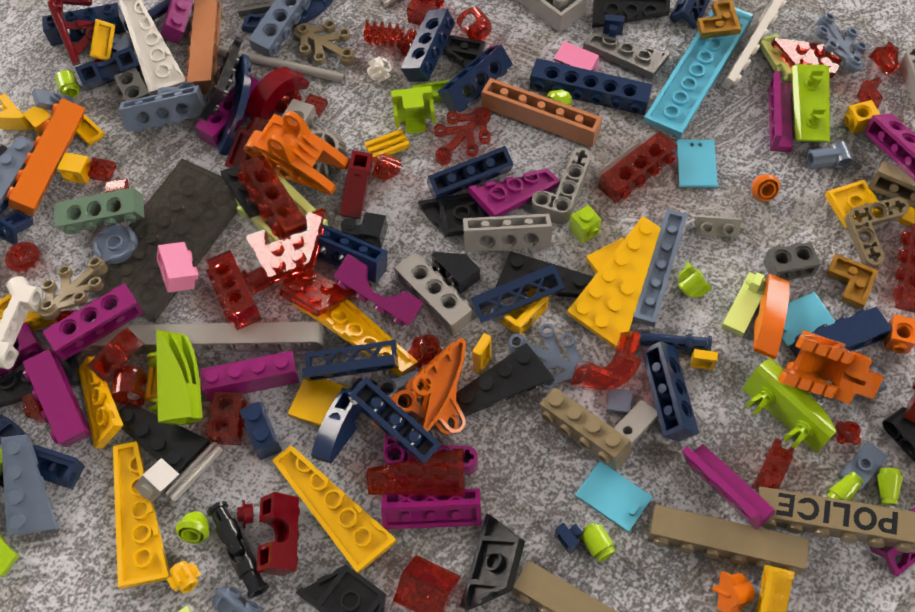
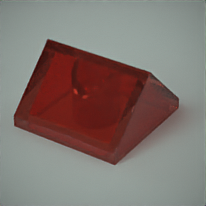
[393,555,461,612]

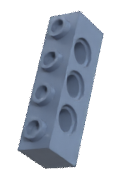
[249,0,310,57]
[118,85,205,132]

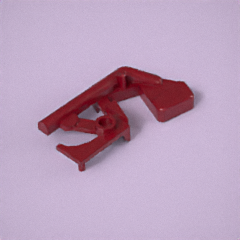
[47,0,112,66]

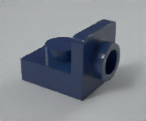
[0,210,34,245]

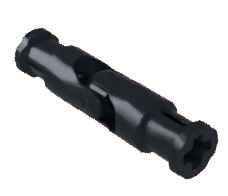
[207,501,269,599]

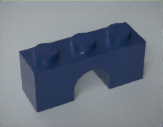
[75,47,141,91]

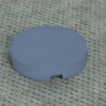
[93,224,138,264]

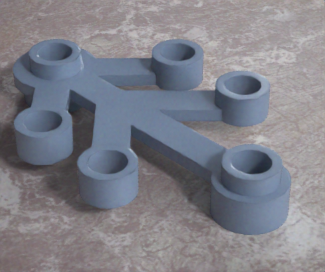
[815,13,868,73]
[508,324,591,389]

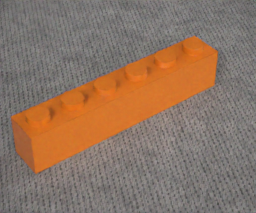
[6,98,85,216]

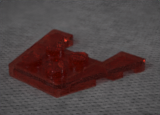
[247,207,327,282]
[280,245,372,317]

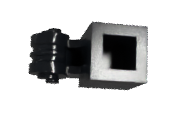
[340,212,388,248]

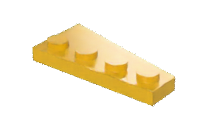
[78,356,123,449]

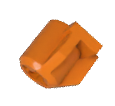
[712,571,755,612]

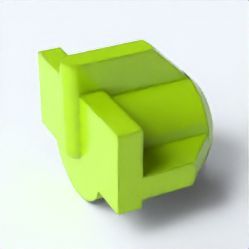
[678,261,713,297]

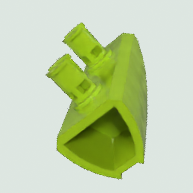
[791,64,830,142]
[147,329,203,425]
[742,358,836,453]

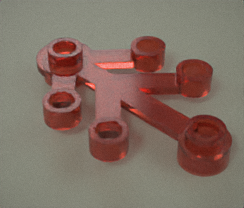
[434,107,491,165]

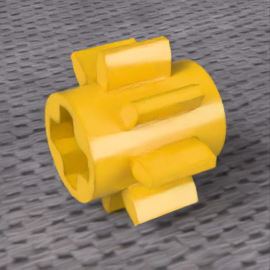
[167,561,201,594]

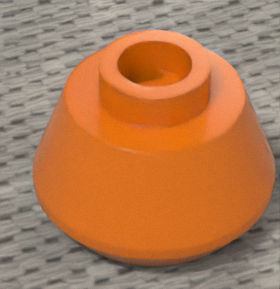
[751,174,780,202]

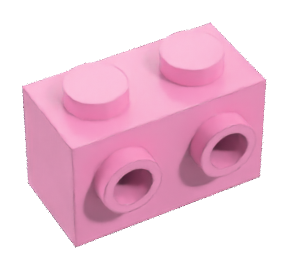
[157,242,198,293]

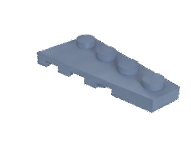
[0,136,35,211]
[1,434,60,536]

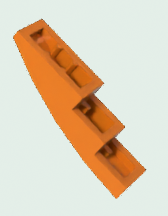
[753,273,790,360]

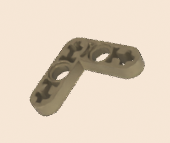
[845,197,909,268]

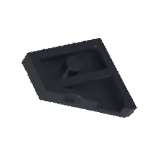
[443,35,486,68]

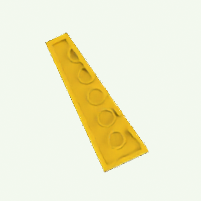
[292,280,418,376]
[113,441,171,589]
[272,445,397,573]

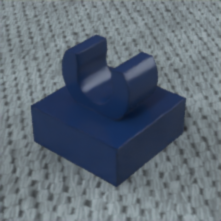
[603,14,625,38]
[554,522,584,555]

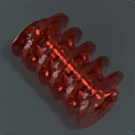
[363,20,405,48]

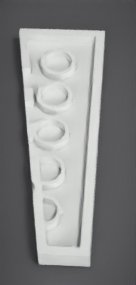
[119,0,185,96]
[721,0,787,90]

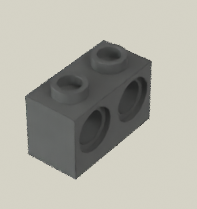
[114,67,150,102]
[764,242,820,280]

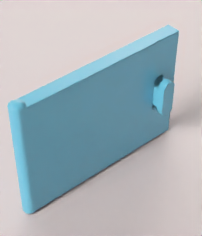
[676,139,718,188]
[781,292,835,348]
[575,461,653,533]

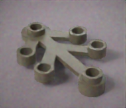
[294,20,356,66]
[37,257,108,320]

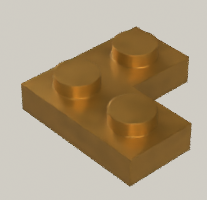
[696,0,741,39]
[826,253,879,309]

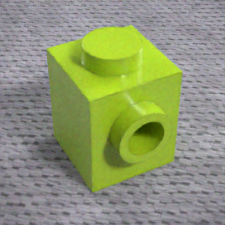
[569,205,602,244]

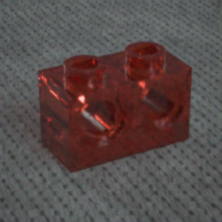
[205,392,248,445]

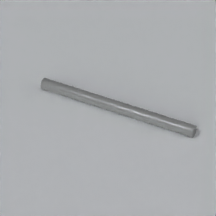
[217,46,346,84]

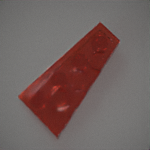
[366,448,466,496]

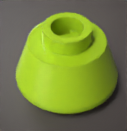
[547,90,572,106]
[175,511,209,544]

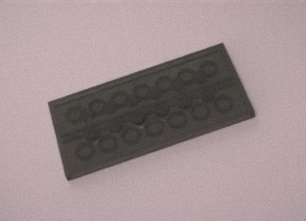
[83,159,238,323]

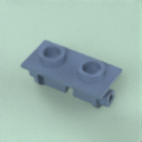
[212,586,262,612]

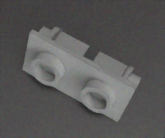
[694,214,742,238]

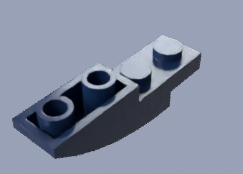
[311,378,377,464]

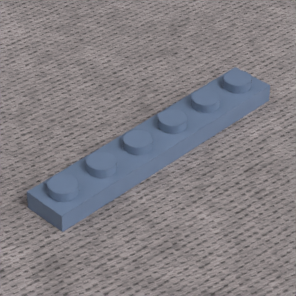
[632,209,688,327]

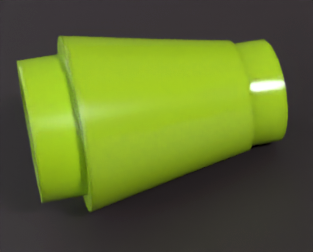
[877,468,903,506]
[826,471,864,501]

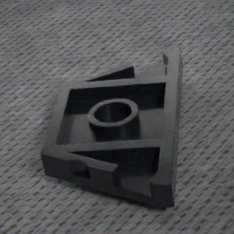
[418,193,490,238]
[460,514,525,611]
[296,564,387,612]

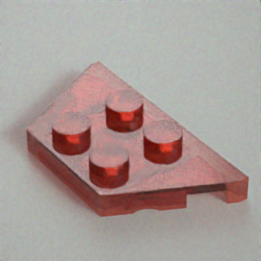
[771,37,842,79]

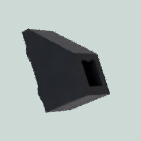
[431,252,480,294]

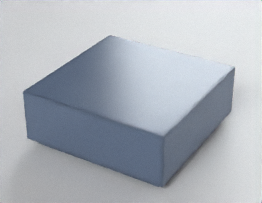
[606,387,632,415]

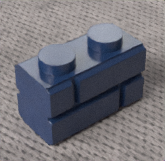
[239,401,282,460]

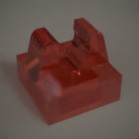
[88,157,117,182]

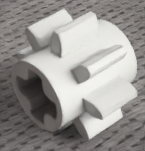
[367,56,391,82]

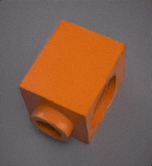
[884,314,915,354]

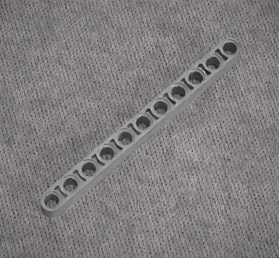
[80,321,324,354]

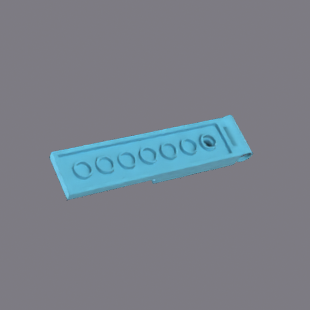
[643,7,754,138]

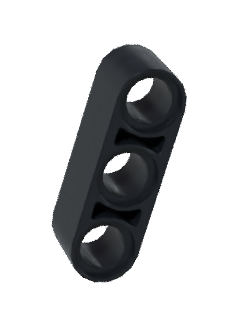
[882,407,915,462]

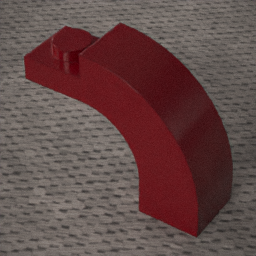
[245,66,310,121]

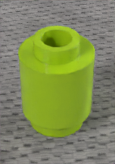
[55,70,80,99]
[581,522,616,562]

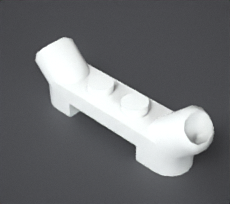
[0,276,43,369]

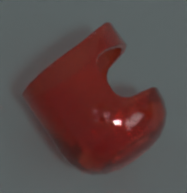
[457,7,492,41]
[111,365,147,407]

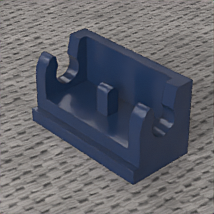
[33,444,85,490]

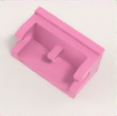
[554,41,599,71]

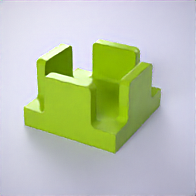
[391,86,436,134]

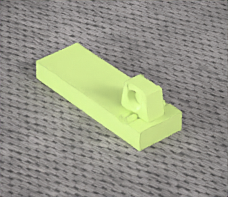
[721,272,765,337]

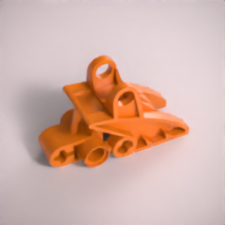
[243,111,350,196]
[778,330,885,404]
[372,337,466,434]

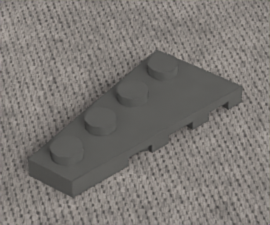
[583,33,670,79]

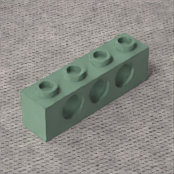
[54,188,144,234]

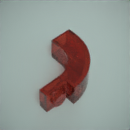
[570,331,642,391]

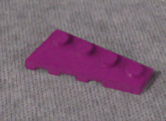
[468,168,560,217]

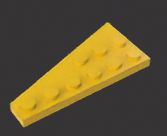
[566,216,661,353]

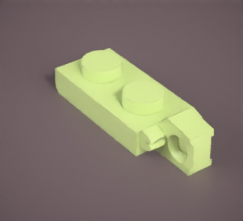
[757,34,794,82]

